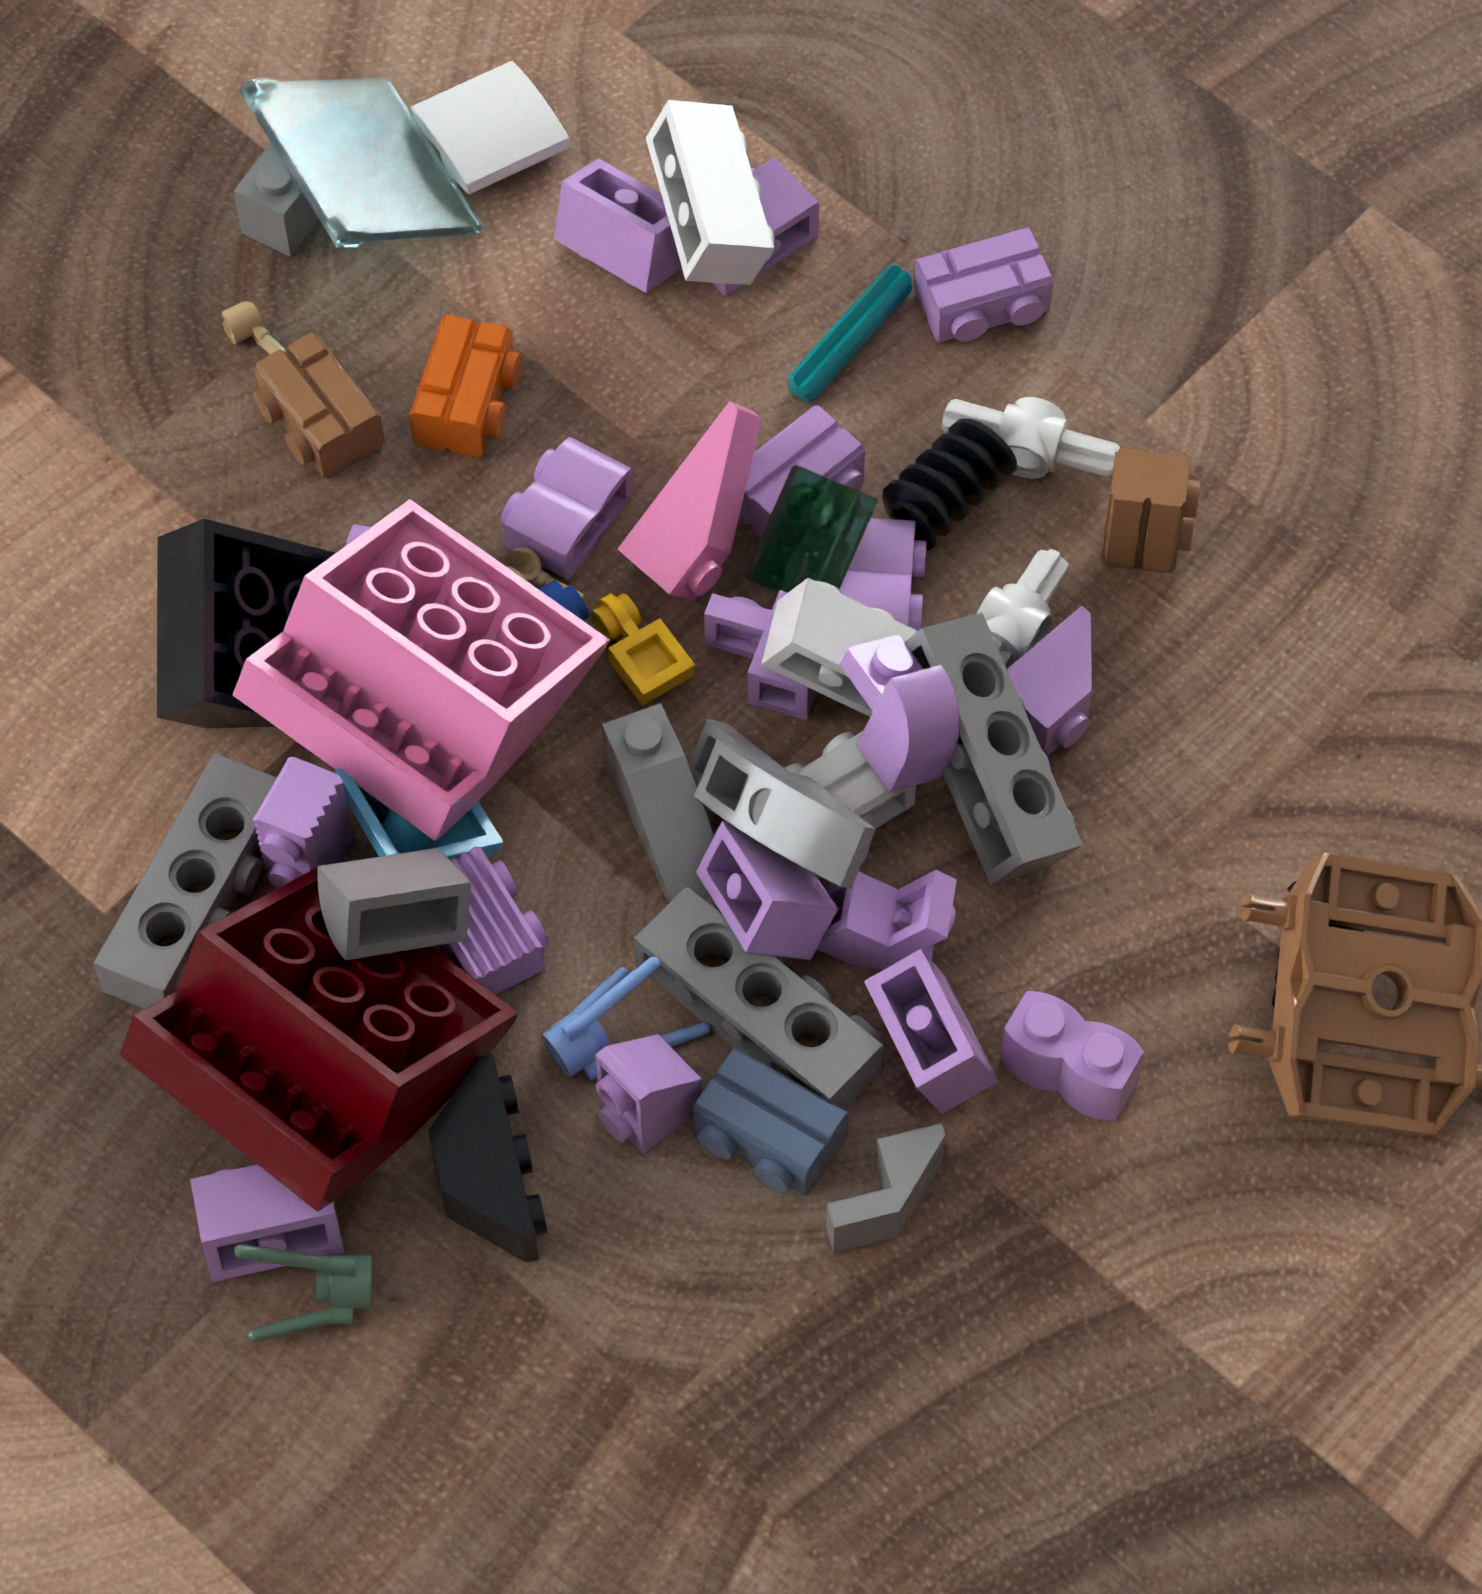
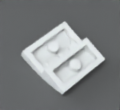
[410,61,572,194]

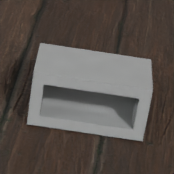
[317,848,471,960]

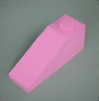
[618,401,762,602]

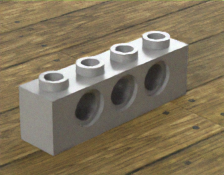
[904,613,1083,885]
[93,753,277,1009]
[634,886,883,1110]

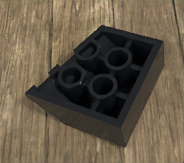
[157,518,335,729]

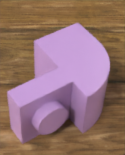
[704,590,818,721]
[840,635,960,793]
[816,870,957,970]

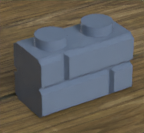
[693,1048,849,1196]

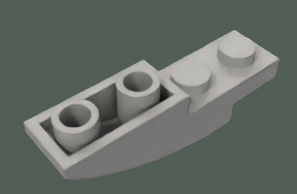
[689,718,876,889]

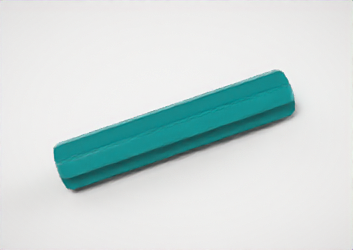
[788,264,913,402]

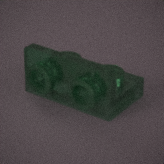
[745,465,878,593]

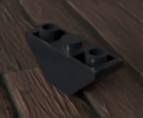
[428,1054,547,1262]

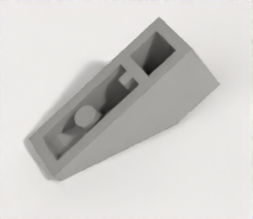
[233,103,385,257]
[602,703,714,904]

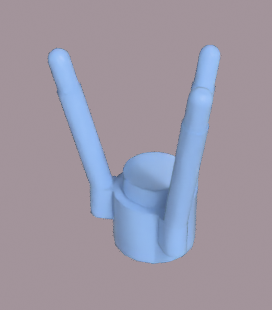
[541,957,711,1081]

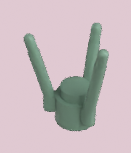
[234,1244,372,1342]

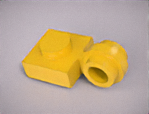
[590,593,695,706]

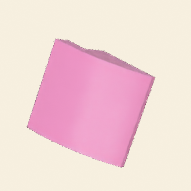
[233,499,610,842]

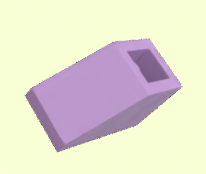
[595,1034,702,1155]

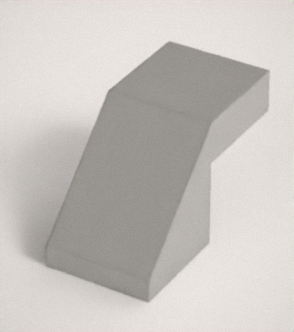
[826,1123,946,1253]

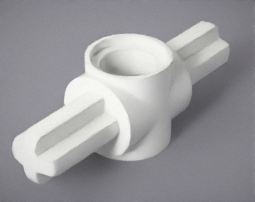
[942,397,1120,479]
[977,549,1069,667]

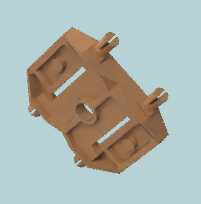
[1228,852,1482,1137]

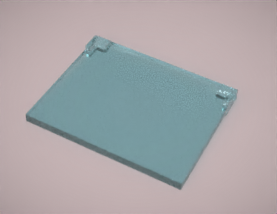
[240,78,483,248]

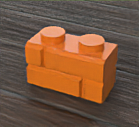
[409,314,522,458]

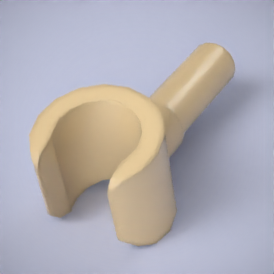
[222,301,286,355]
[504,547,584,597]

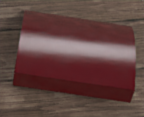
[120,864,518,1212]

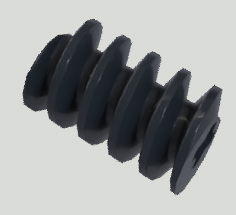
[882,418,1017,550]

